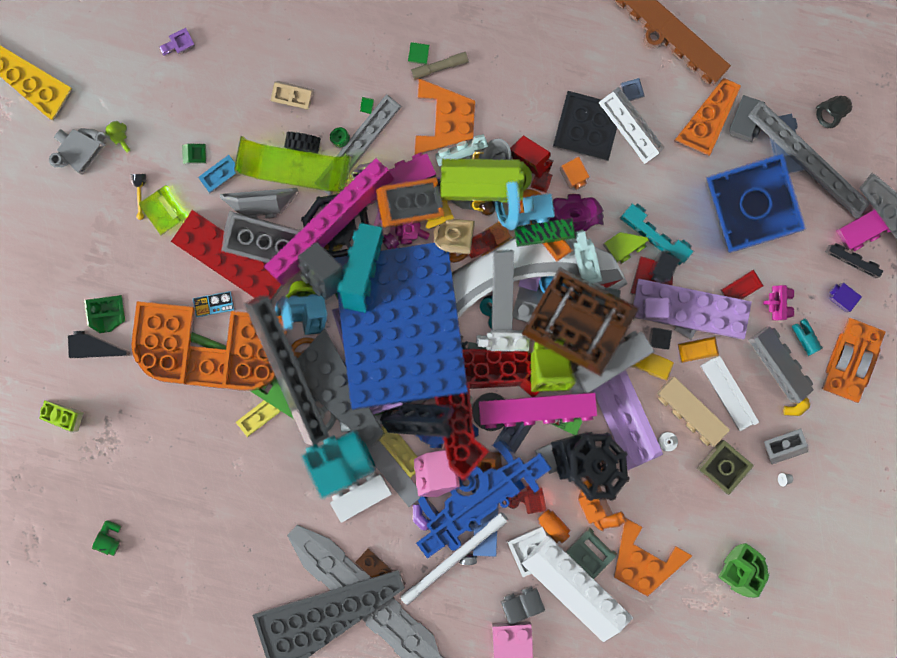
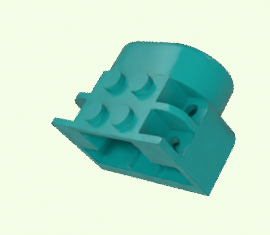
[301,430,376,499]

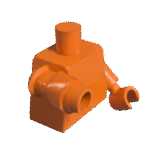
[578,468,626,531]

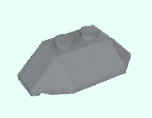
[220,188,298,218]

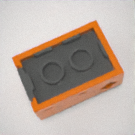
[376,178,444,228]

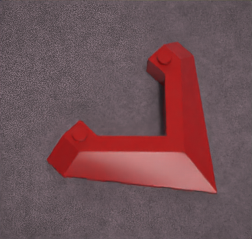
[435,349,540,480]

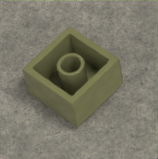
[697,440,754,495]

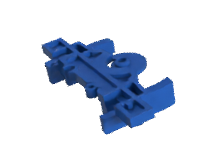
[416,439,552,559]

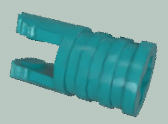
[792,318,823,356]

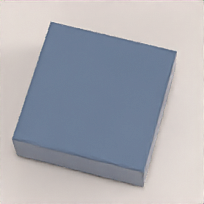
[621,78,645,101]

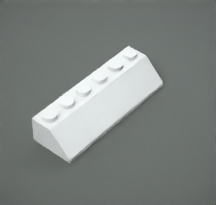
[521,535,633,642]

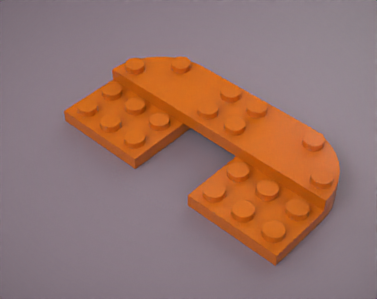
[132,301,288,391]

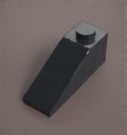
[68,331,130,358]

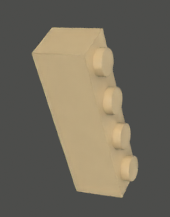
[657,377,730,447]

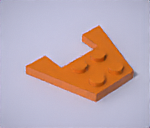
[415,79,475,155]
[614,517,692,597]

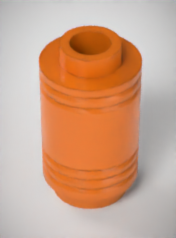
[538,509,571,543]

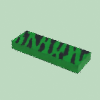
[515,218,575,247]

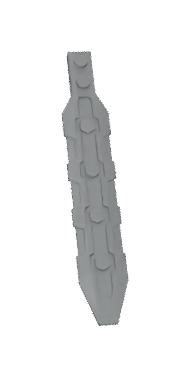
[287,525,444,658]

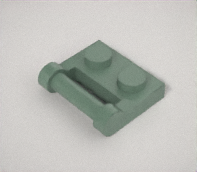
[566,527,617,579]

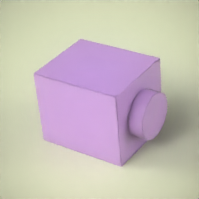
[643,298,672,320]

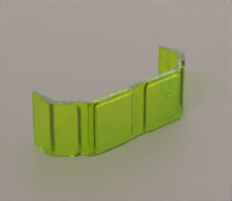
[234,136,352,192]

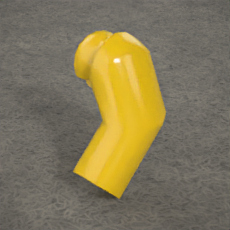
[783,397,810,416]

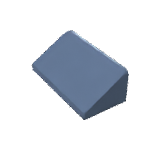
[494,422,533,454]

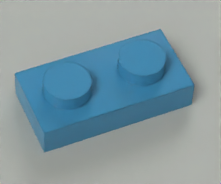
[198,155,241,193]

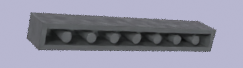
[244,295,330,445]

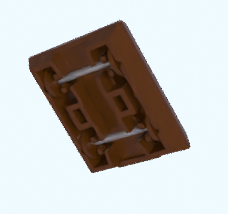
[522,267,639,377]

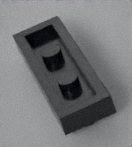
[825,243,883,278]

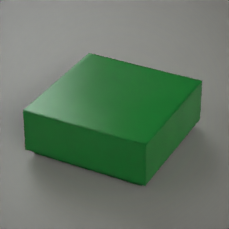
[408,42,430,65]

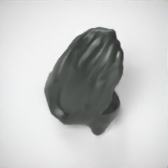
[816,96,852,128]

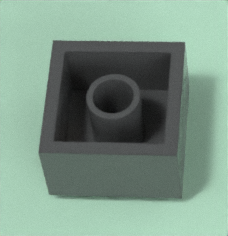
[298,242,343,300]

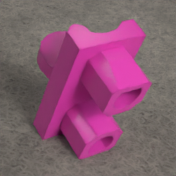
[763,285,794,320]

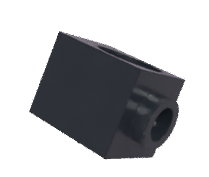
[649,327,672,350]

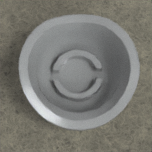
[479,139,511,160]

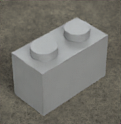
[764,429,808,464]

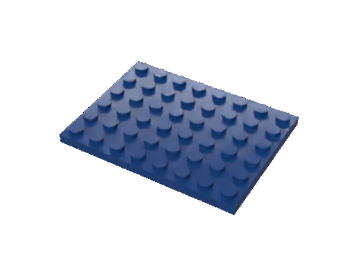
[333,243,468,410]

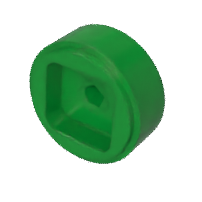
[330,127,350,147]

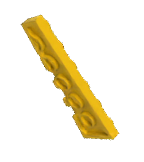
[0,45,72,121]

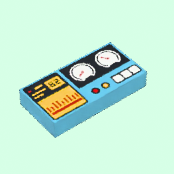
[193,291,234,317]

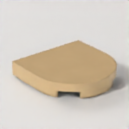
[434,219,475,254]

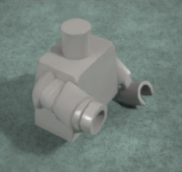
[49,128,110,175]

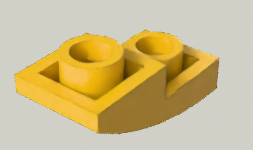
[630,353,674,380]

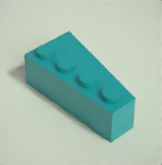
[338,223,384,313]

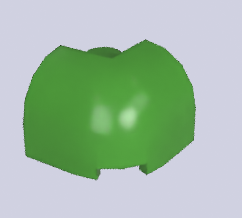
[718,543,770,598]

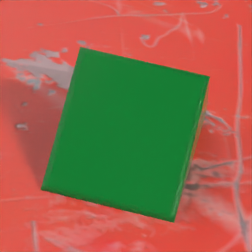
[360,97,374,114]

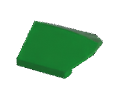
[84,295,125,333]

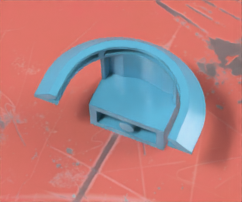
[494,182,554,230]
[275,294,327,335]

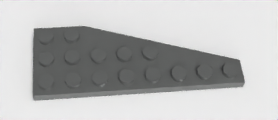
[253,570,405,658]

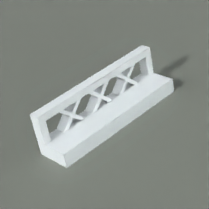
[599,87,665,164]
[700,356,759,431]

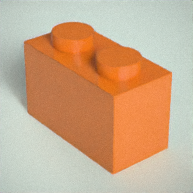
[559,157,589,190]

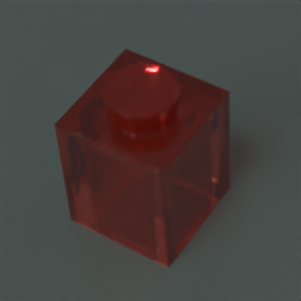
[469,229,498,259]

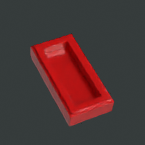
[721,270,764,299]

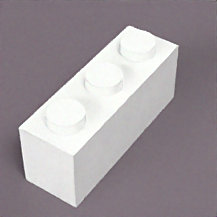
[330,473,392,523]

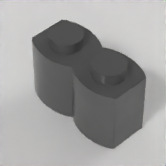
[501,586,545,625]

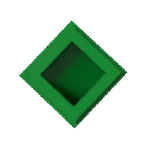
[182,143,206,164]

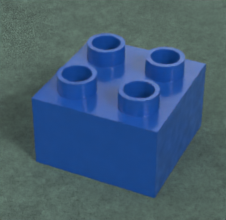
[706,154,806,253]

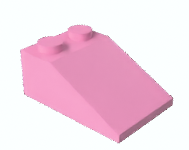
[492,622,533,658]

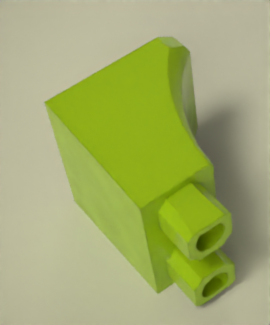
[531,339,576,392]

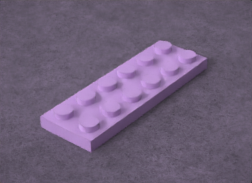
[633,279,752,340]

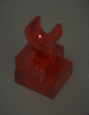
[530,159,554,193]

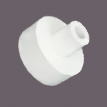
[658,432,678,451]

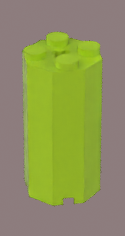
[441,159,524,201]

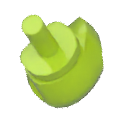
[105,121,130,153]

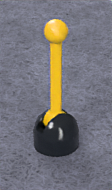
[131,174,146,220]

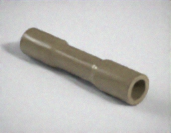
[411,52,469,80]

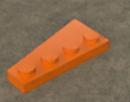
[674,78,741,156]

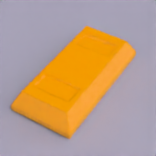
[678,337,719,363]

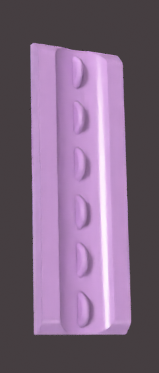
[592,370,663,470]

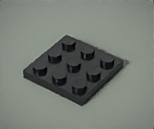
[553,91,617,161]

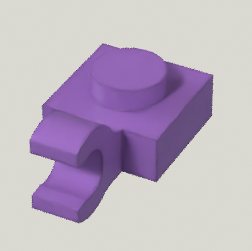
[159,28,195,56]

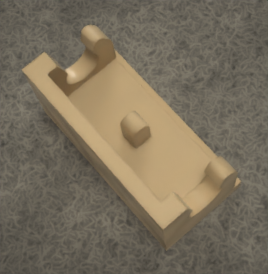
[270,81,314,110]

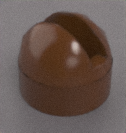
[479,201,495,216]

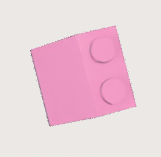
[414,450,460,497]

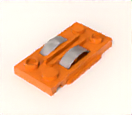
[822,318,886,403]

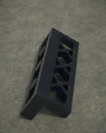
[380,403,454,437]

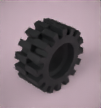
[284,131,321,154]

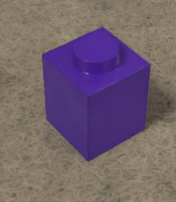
[828,283,862,313]

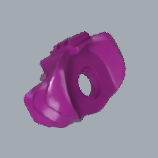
[548,194,604,238]

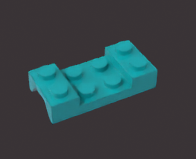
[619,203,694,266]

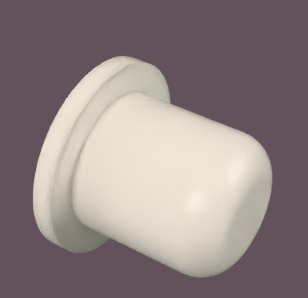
[778,473,793,486]

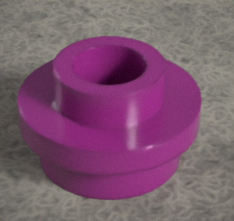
[383,233,399,250]

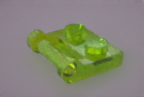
[138,185,188,236]

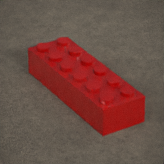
[171,210,283,303]

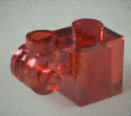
[505,485,547,514]

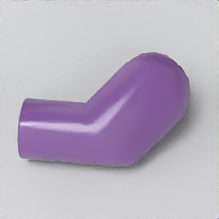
[413,504,431,531]

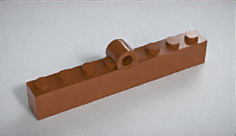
[615,0,731,86]

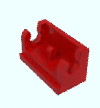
[510,135,552,178]

